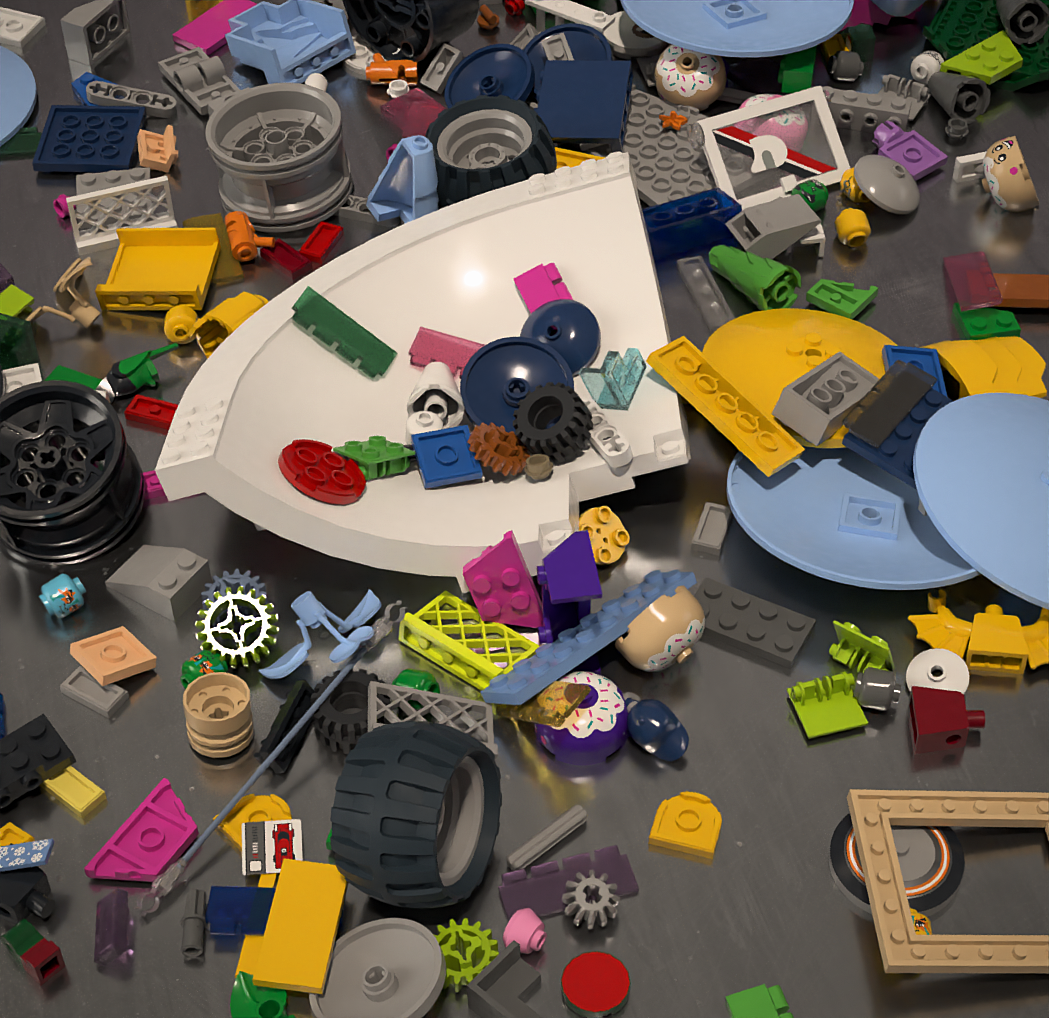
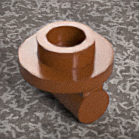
[477,5,500,30]

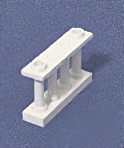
[525,0,615,61]

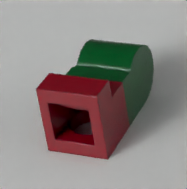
[0,919,66,986]

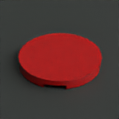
[278,439,366,505]

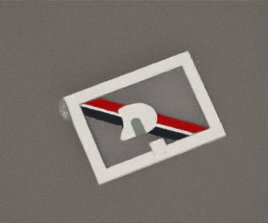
[687,85,850,217]

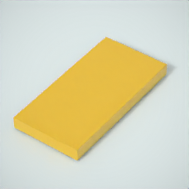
[252,858,349,994]

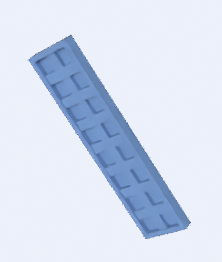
[481,570,698,705]

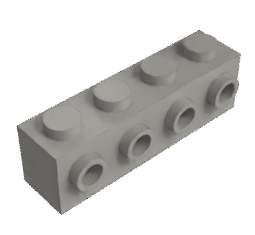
[810,86,912,133]

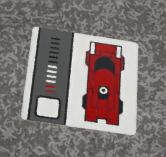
[242,819,303,875]

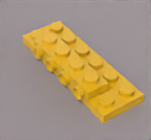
[646,336,806,477]

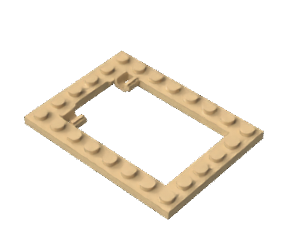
[847,789,1049,973]

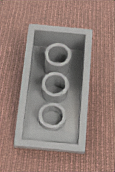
[771,352,885,446]

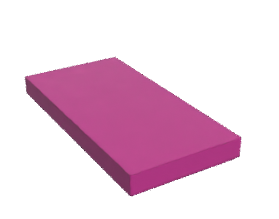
[172,0,257,56]

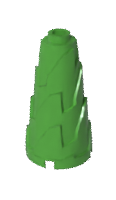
[709,245,801,311]

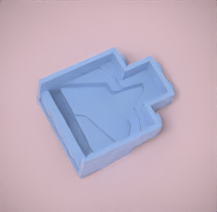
[225,0,356,84]

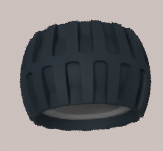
[425,95,557,209]
[330,721,502,908]

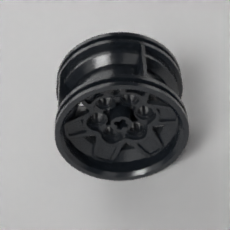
[0,380,145,565]

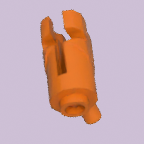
[366,53,418,86]
[224,211,275,262]

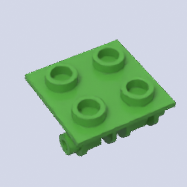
[333,436,415,480]

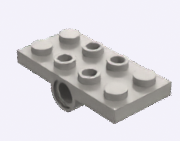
[158,47,240,115]

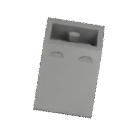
[725,194,822,259]

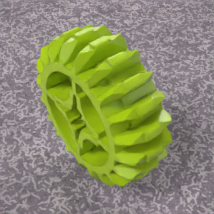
[195,586,279,669]

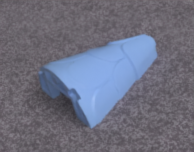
[366,135,439,223]

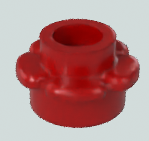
[505,0,525,16]

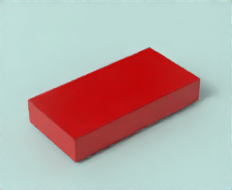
[298,221,344,264]

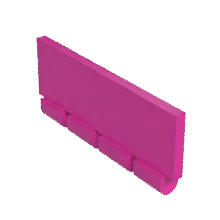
[513,263,573,336]

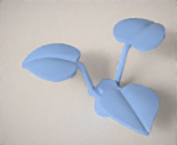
[259,589,382,679]

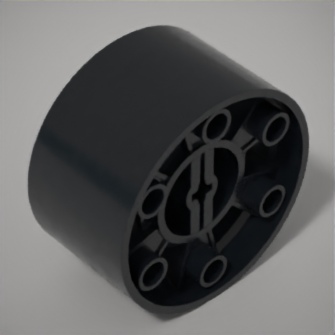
[342,0,479,62]

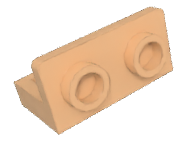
[137,125,178,173]

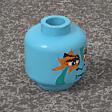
[39,574,86,618]

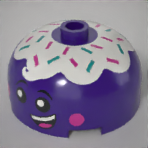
[535,671,629,766]

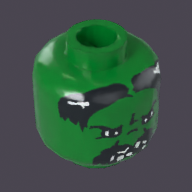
[791,179,829,212]

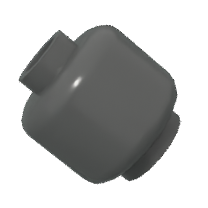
[827,51,864,83]
[853,667,902,711]

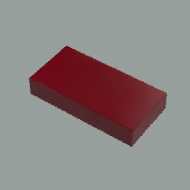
[260,238,313,280]

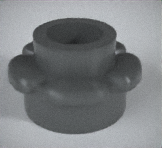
[945,118,969,140]

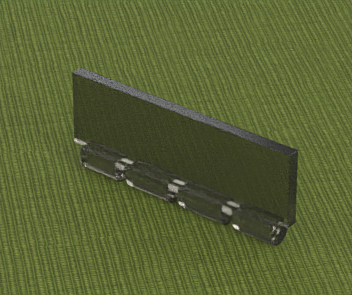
[842,360,937,449]

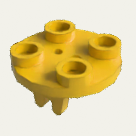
[579,506,630,565]

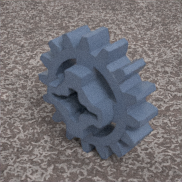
[201,569,268,626]

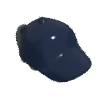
[623,692,689,761]

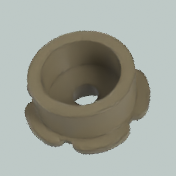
[524,454,553,480]

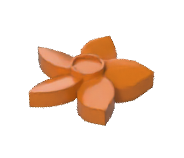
[659,111,688,130]

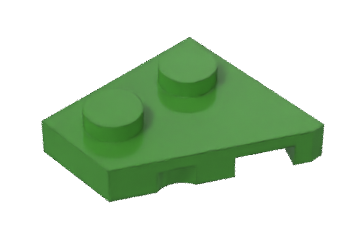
[806,279,878,319]

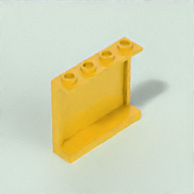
[95,228,221,310]

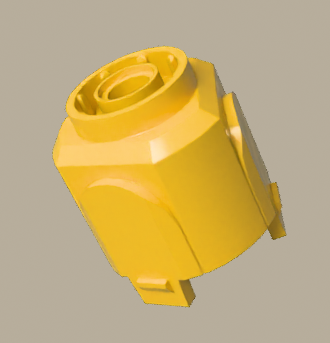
[187,291,269,359]

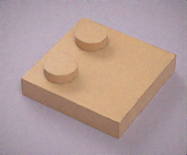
[70,626,157,686]

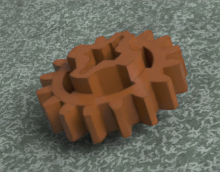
[467,422,530,476]

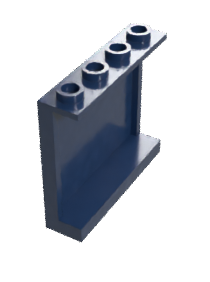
[534,60,634,153]

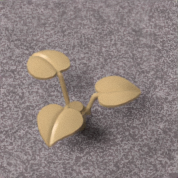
[14,257,101,348]

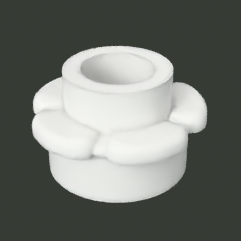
[387,80,410,100]

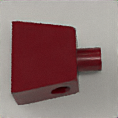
[908,686,985,754]

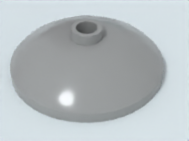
[854,155,920,214]

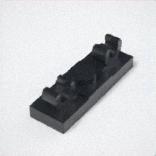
[254,679,315,773]

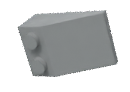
[60,0,131,66]
[105,545,212,622]

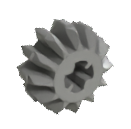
[562,869,620,930]

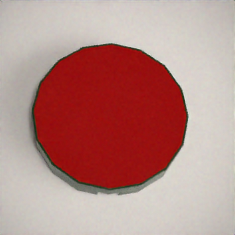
[561,951,631,1018]

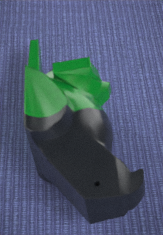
[95,343,179,405]

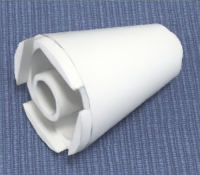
[407,362,464,429]

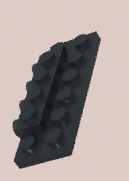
[0,713,77,808]

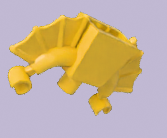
[908,590,1049,674]

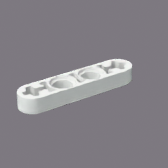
[581,398,633,467]

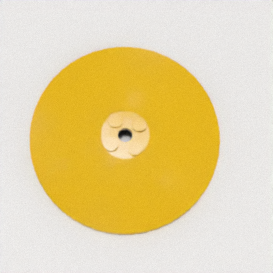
[702,308,898,448]

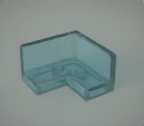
[579,348,647,411]

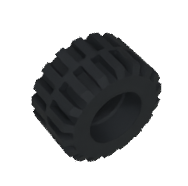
[513,382,593,463]
[311,668,391,754]

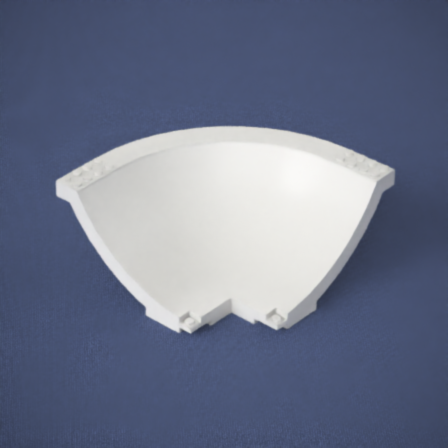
[155,152,691,593]

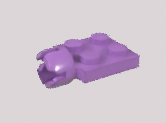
[872,121,948,181]

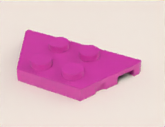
[463,530,543,628]
[84,778,199,882]

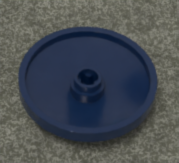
[523,23,613,99]
[444,44,535,109]
[460,336,574,444]

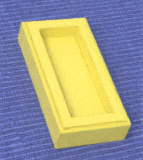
[39,765,106,819]

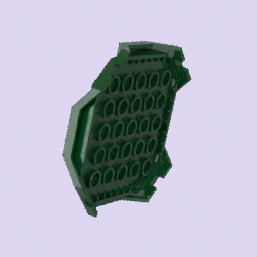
[922,0,1049,92]

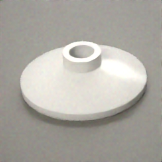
[906,648,969,694]

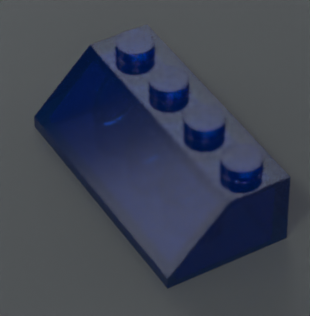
[642,187,742,260]

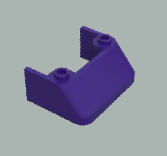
[537,530,603,674]

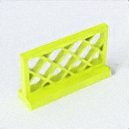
[398,590,540,691]

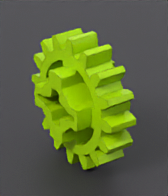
[433,918,499,992]

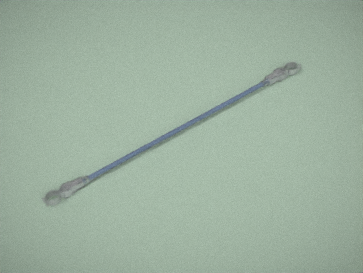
[134,600,408,917]

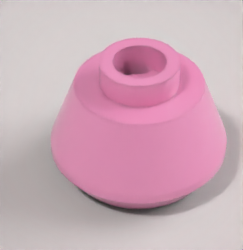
[503,908,547,954]

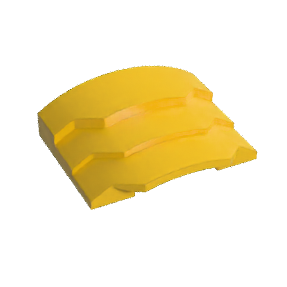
[920,336,1047,399]

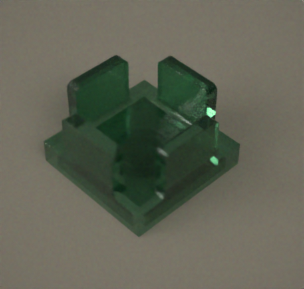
[0,313,40,370]

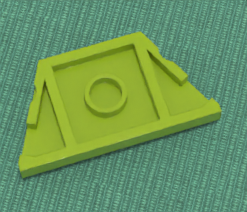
[940,30,1023,85]

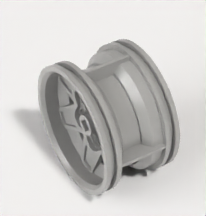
[205,82,353,232]

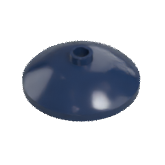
[520,299,601,376]

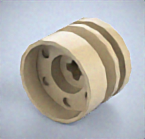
[183,672,254,758]

